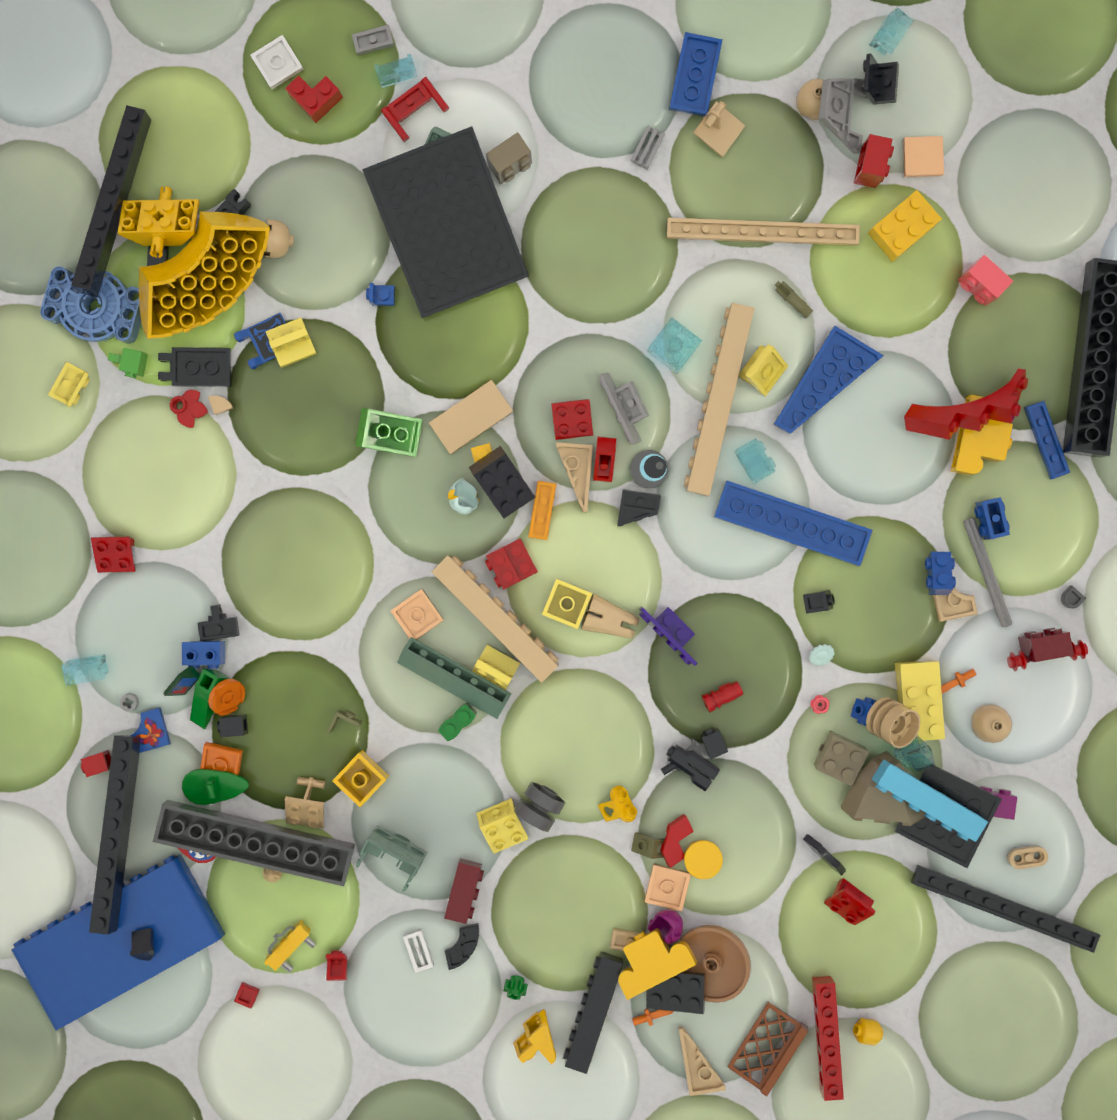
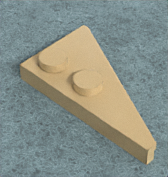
[556,442,593,512]
[678,1026,726,1096]

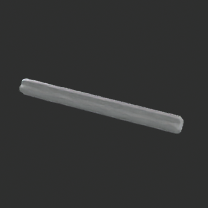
[964,518,1012,627]

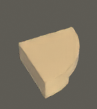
[208,396,234,415]

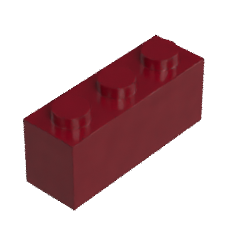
[444,858,484,924]

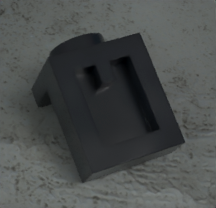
[803,590,835,614]

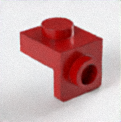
[325,951,348,981]

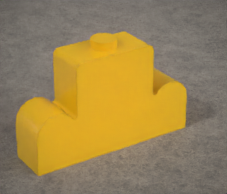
[950,395,1013,475]
[618,928,697,1000]

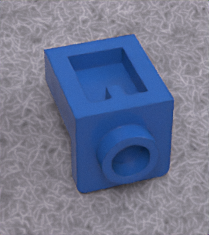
[366,283,395,306]

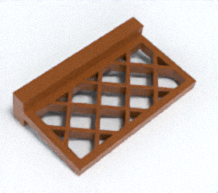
[727,1001,808,1097]

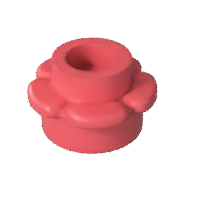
[810,695,829,714]

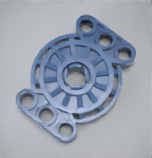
[40,266,141,344]

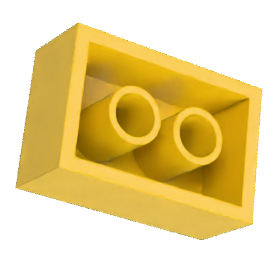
[868,190,942,262]

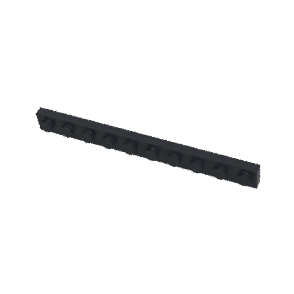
[911,864,1101,953]

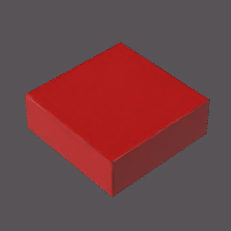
[234,982,260,1009]

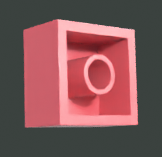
[958,255,1013,306]

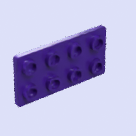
[639,606,698,666]

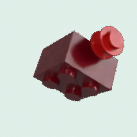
[1007,628,1088,671]

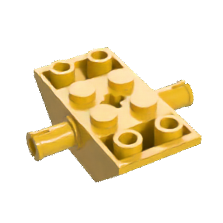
[117,186,199,258]

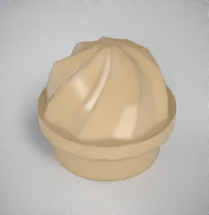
[263,868,282,883]

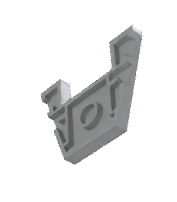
[819,78,867,154]

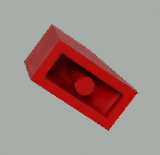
[593,437,617,482]

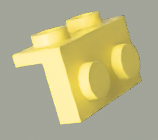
[48,361,90,407]

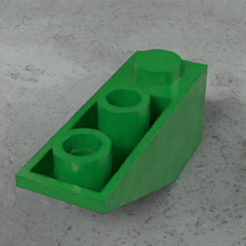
[190,669,231,729]

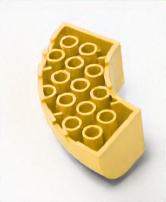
[139,211,270,339]

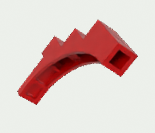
[904,368,1028,440]

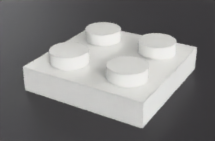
[250,35,304,90]

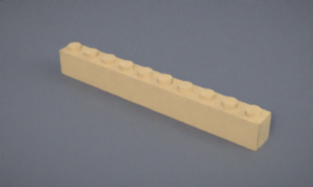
[683,303,755,497]

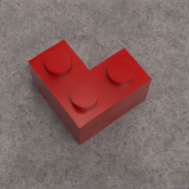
[285,75,343,123]

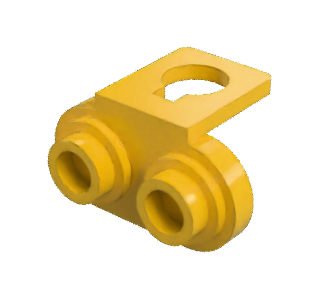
[598,785,637,823]

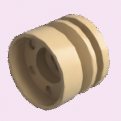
[866,697,920,748]

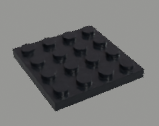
[894,762,1002,868]

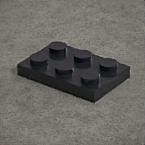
[646,971,705,1014]

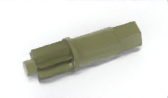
[775,281,813,318]

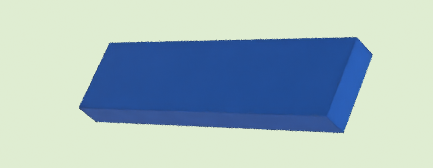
[1024,401,1071,480]

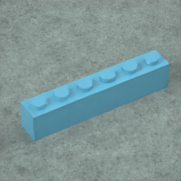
[872,759,988,842]

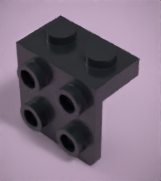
[862,53,899,105]

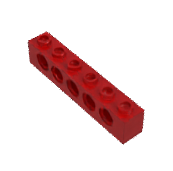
[812,976,844,1101]

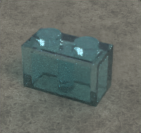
[734,438,776,484]
[894,735,935,773]

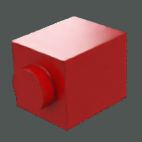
[81,750,111,778]

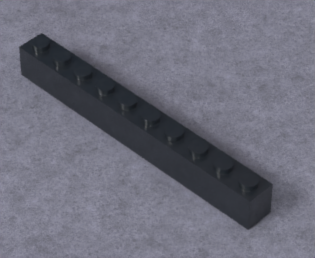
[71,105,151,297]
[89,735,141,935]

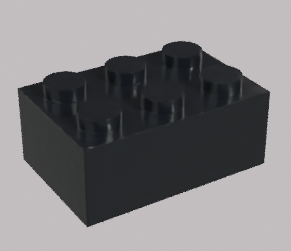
[468,446,535,519]

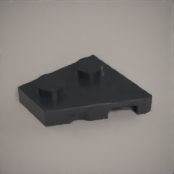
[617,489,661,527]

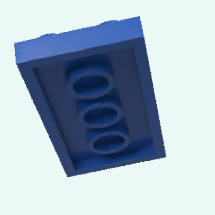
[669,32,723,117]

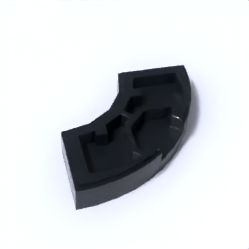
[803,834,846,876]
[445,923,479,970]

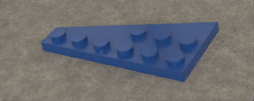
[773,326,884,434]

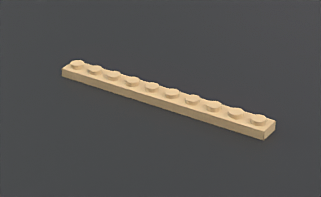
[666,218,860,246]

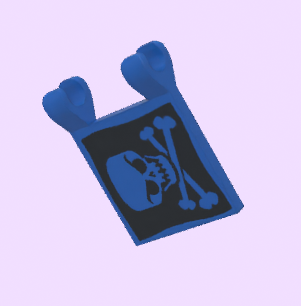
[234,313,286,369]

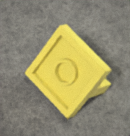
[265,318,316,368]
[738,344,788,397]
[472,644,520,690]

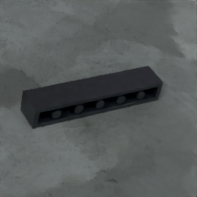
[562,951,623,1074]

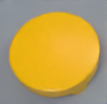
[684,840,723,879]

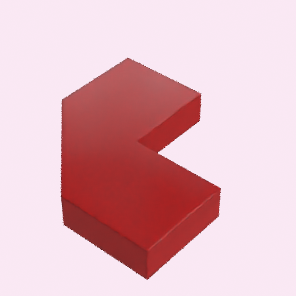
[660,814,694,868]

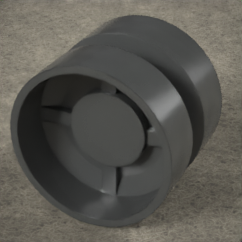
[514,782,566,832]

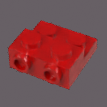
[485,538,538,590]

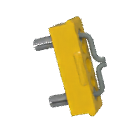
[264,920,316,973]

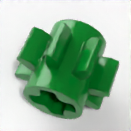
[503,975,528,1000]

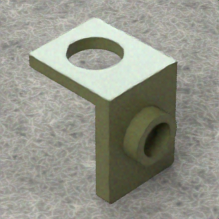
[326,710,363,734]
[631,832,665,859]

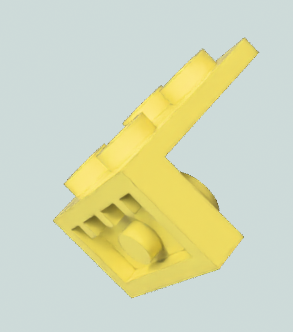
[476,798,528,853]

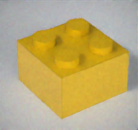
[332,750,389,807]

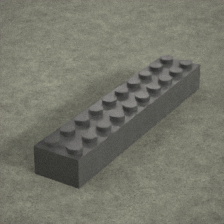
[153,800,355,886]

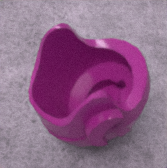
[648,909,683,944]

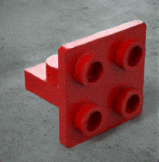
[824,878,876,925]

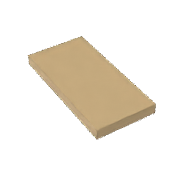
[429,380,513,455]

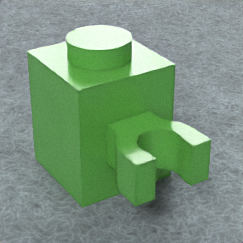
[108,348,148,379]

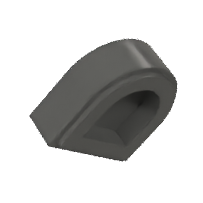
[1061,585,1086,609]

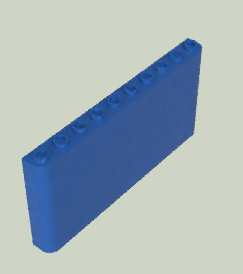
[11,855,225,1031]

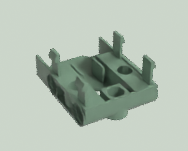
[356,826,427,892]

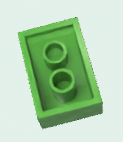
[355,408,423,457]

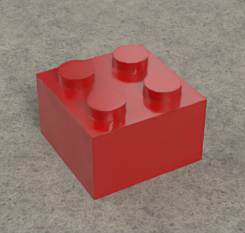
[854,134,894,188]

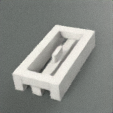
[403,929,434,973]

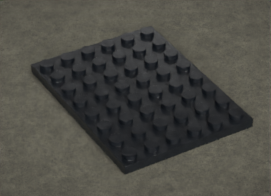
[362,126,529,318]

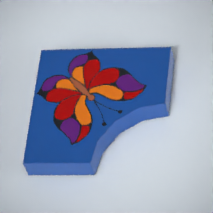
[130,707,171,753]

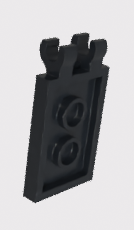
[158,347,231,387]

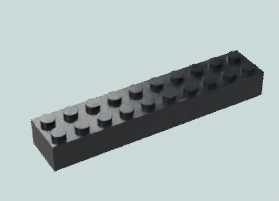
[1063,258,1117,458]

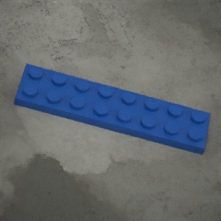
[714,481,873,566]

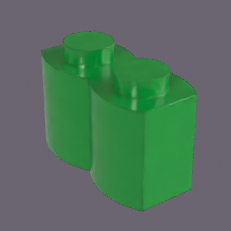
[438,703,477,741]

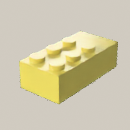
[895,660,945,742]

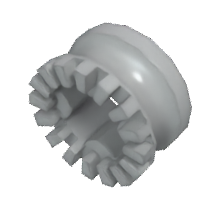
[120,693,139,712]

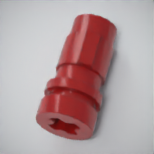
[701,681,744,713]

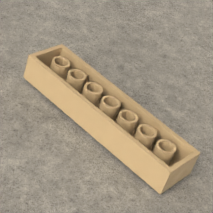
[432,555,559,683]

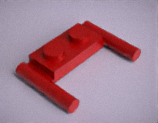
[381,77,449,142]

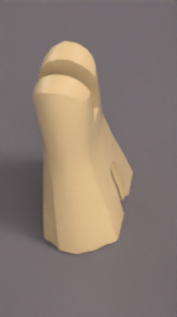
[581,594,640,639]

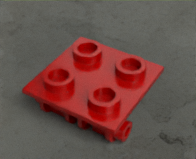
[551,399,593,440]
[91,536,136,573]

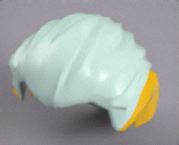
[448,478,479,515]

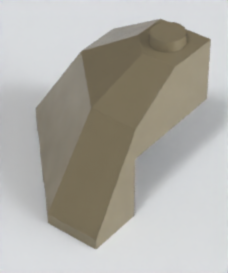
[841,751,925,826]

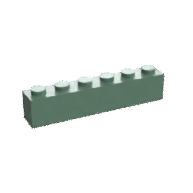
[397,637,512,719]

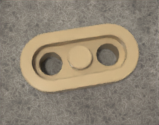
[1007,845,1048,869]

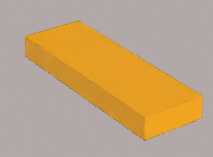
[528,481,556,540]

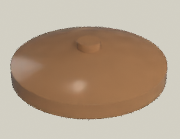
[680,925,751,1003]

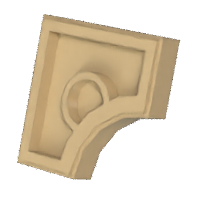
[933,588,978,622]

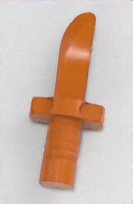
[941,668,977,694]
[632,1008,674,1026]

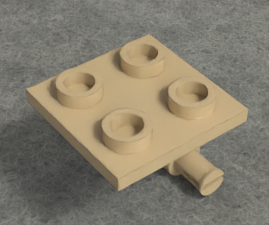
[693,101,745,157]
[285,777,325,829]

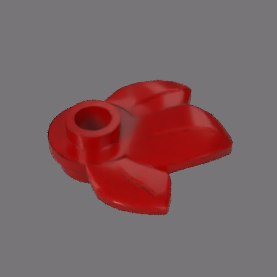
[170,390,208,428]

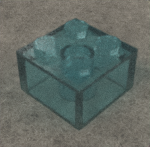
[647,317,703,374]

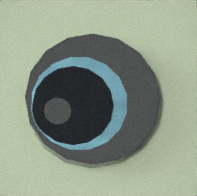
[630,450,668,488]

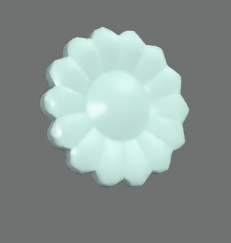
[809,644,835,666]

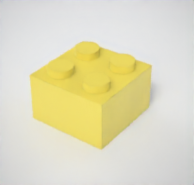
[542,579,592,629]

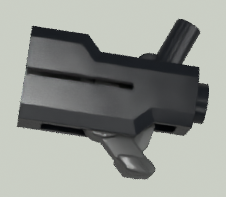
[661,738,720,791]

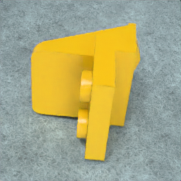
[513,1009,556,1064]

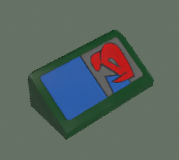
[163,666,200,696]

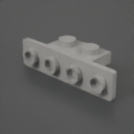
[599,373,649,445]

